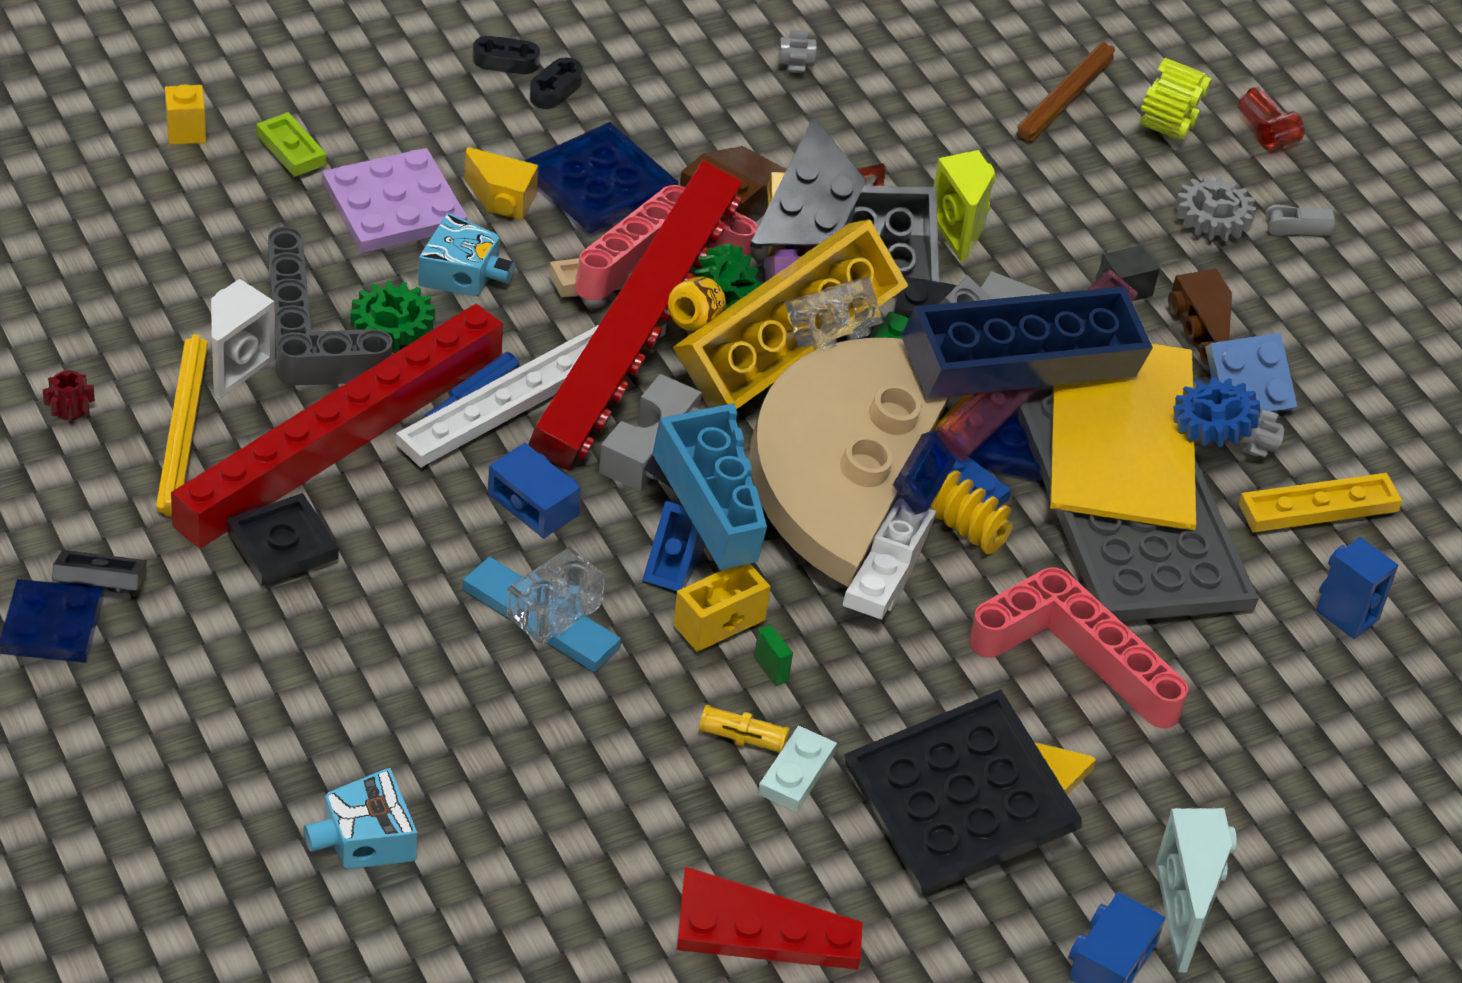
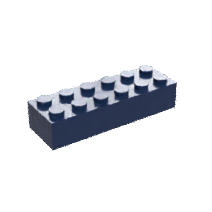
[901,286,1153,399]

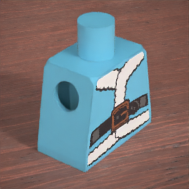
[304,768,417,869]

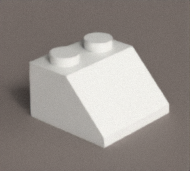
[211,279,275,399]

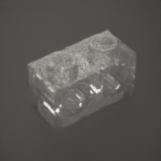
[785,277,883,351]
[506,547,605,645]

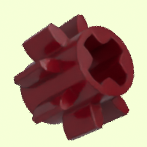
[42,370,95,420]

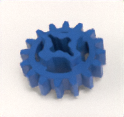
[1174,377,1260,447]

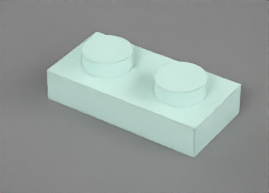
[758,725,837,812]

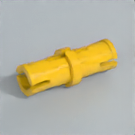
[699,704,790,754]

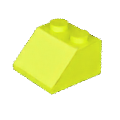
[934,150,996,261]

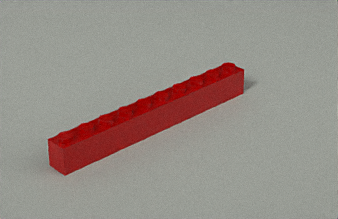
[528,160,743,471]
[171,303,503,549]

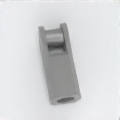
[1265,204,1335,236]

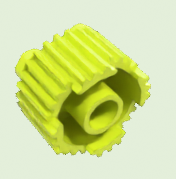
[1139,58,1212,140]

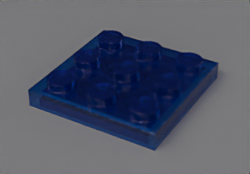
[524,122,678,234]

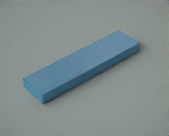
[462,556,621,673]

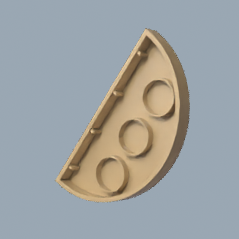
[750,338,951,587]

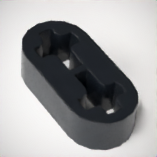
[473,36,540,74]
[529,57,583,109]

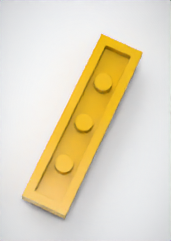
[1238,473,1403,532]

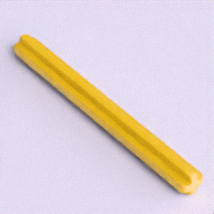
[156,334,208,518]

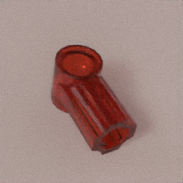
[1237,86,1305,150]

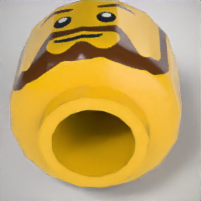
[668,277,726,331]

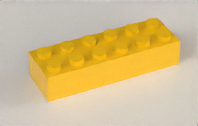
[673,219,908,409]

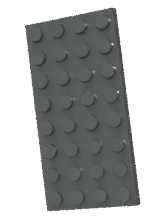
[1007,385,1259,621]

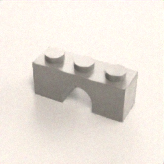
[599,374,702,492]

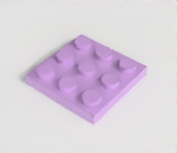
[322,148,468,253]

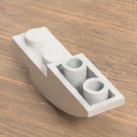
[842,498,936,620]

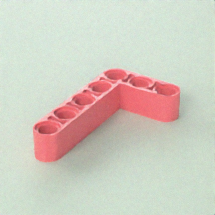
[575,185,758,300]
[969,568,1188,728]

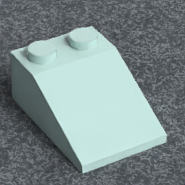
[1155,808,1236,972]

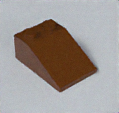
[680,146,787,222]

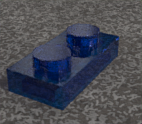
[892,430,956,515]

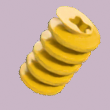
[924,470,1013,554]

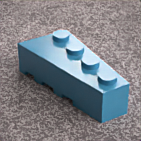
[652,403,767,570]

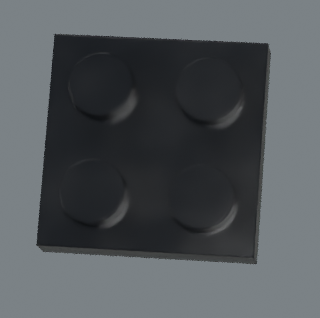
[226,493,339,586]

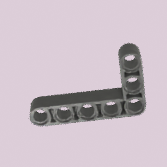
[268,226,393,386]

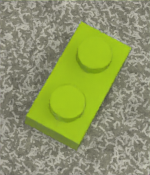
[256,112,327,177]

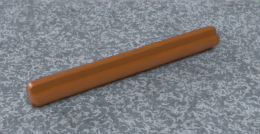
[1016,42,1115,142]

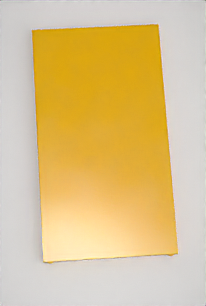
[1050,343,1196,531]

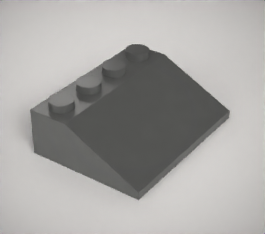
[845,186,939,295]

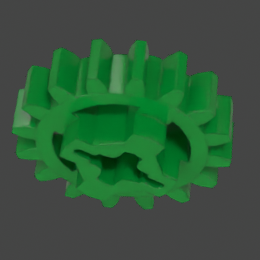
[695,244,761,310]
[350,281,435,352]

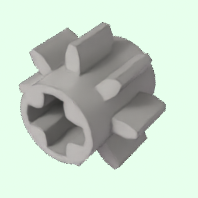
[778,29,816,74]
[1239,408,1284,458]

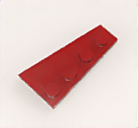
[676,866,863,970]

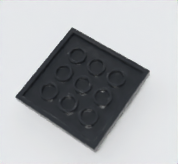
[845,689,1082,896]

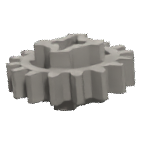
[1175,176,1256,241]

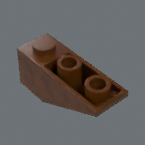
[1168,268,1232,369]

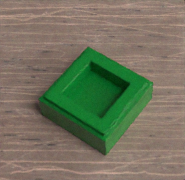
[754,625,793,686]

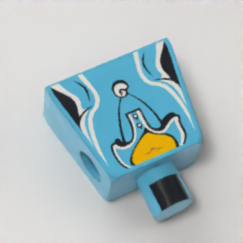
[418,213,515,296]

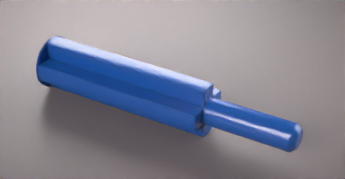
[424,352,520,418]

